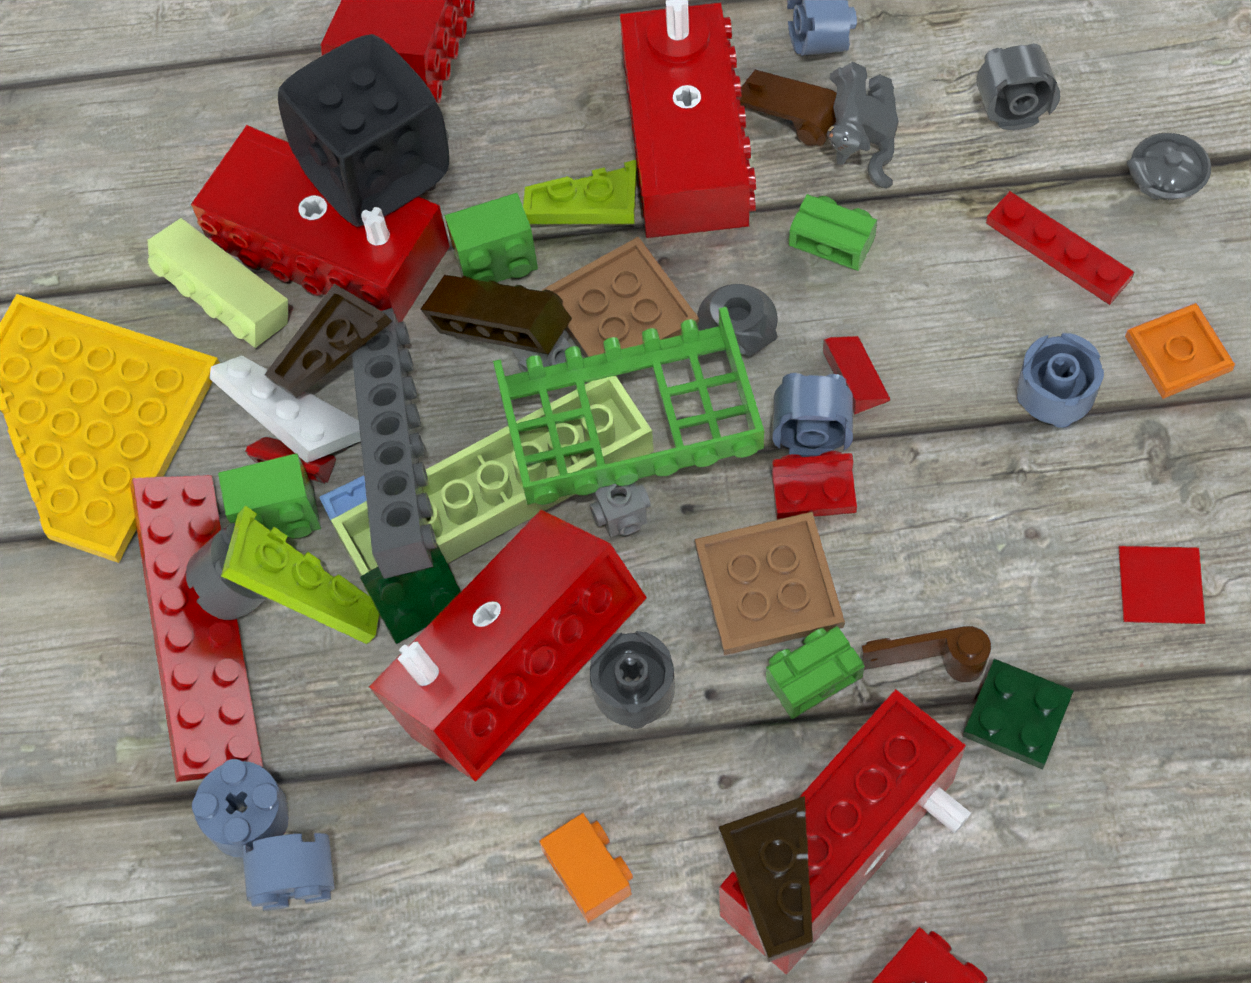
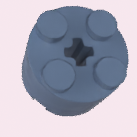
[787,0,857,56]
[1017,333,1104,428]
[773,373,853,457]
[192,759,289,857]
[242,833,335,911]

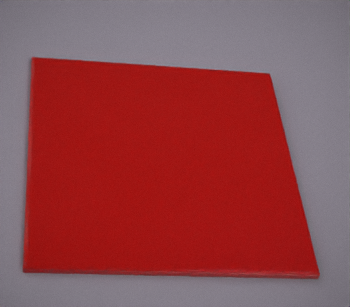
[1119,546,1206,624]

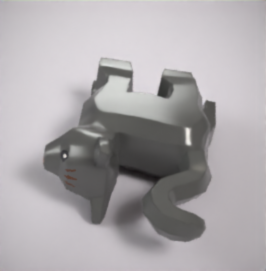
[827,62,899,189]

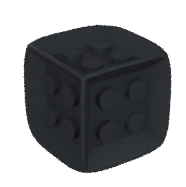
[278,34,450,227]

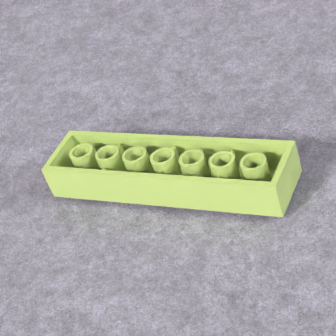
[331,376,654,576]

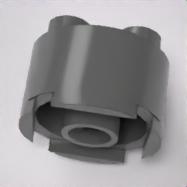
[976,43,1060,130]
[186,523,268,620]
[590,631,675,729]

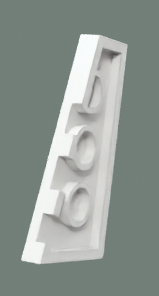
[210,356,361,463]

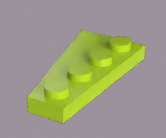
[221,505,379,644]

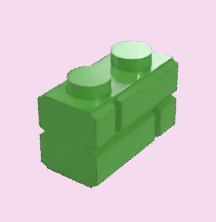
[789,194,878,271]
[766,626,865,719]

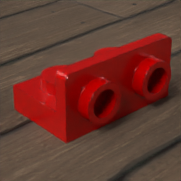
[772,451,857,520]

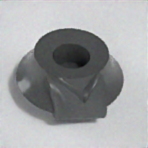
[1127,133,1211,200]
[697,284,778,357]

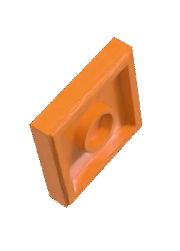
[1125,303,1235,399]

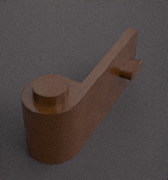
[739,69,837,146]
[860,626,991,682]

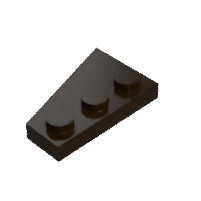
[264,284,393,398]
[718,796,813,962]

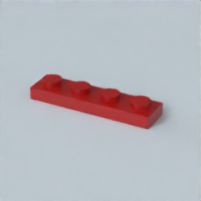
[986,191,1134,305]

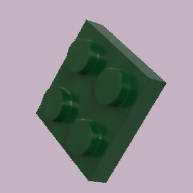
[360,544,461,644]
[962,658,1074,770]

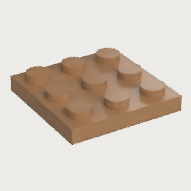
[542,237,699,358]
[695,512,845,656]

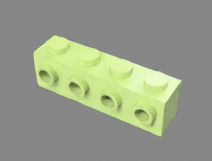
[147,218,288,348]

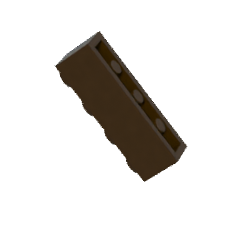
[420,274,572,355]

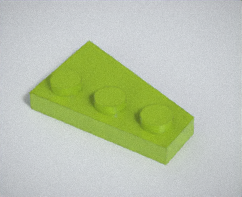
[523,160,637,224]

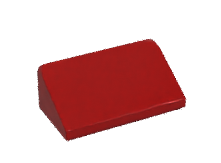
[823,336,890,415]
[245,437,336,484]

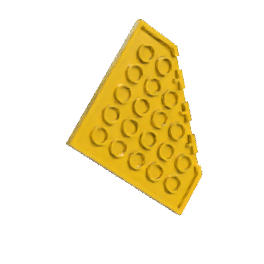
[0,294,220,563]

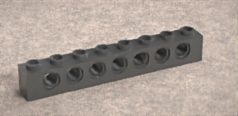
[352,308,437,579]

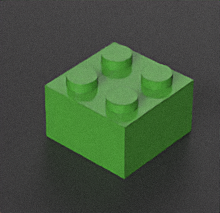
[445,193,538,282]
[218,453,321,538]

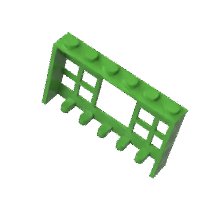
[493,307,764,505]

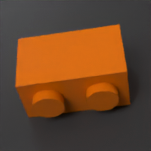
[539,813,633,923]

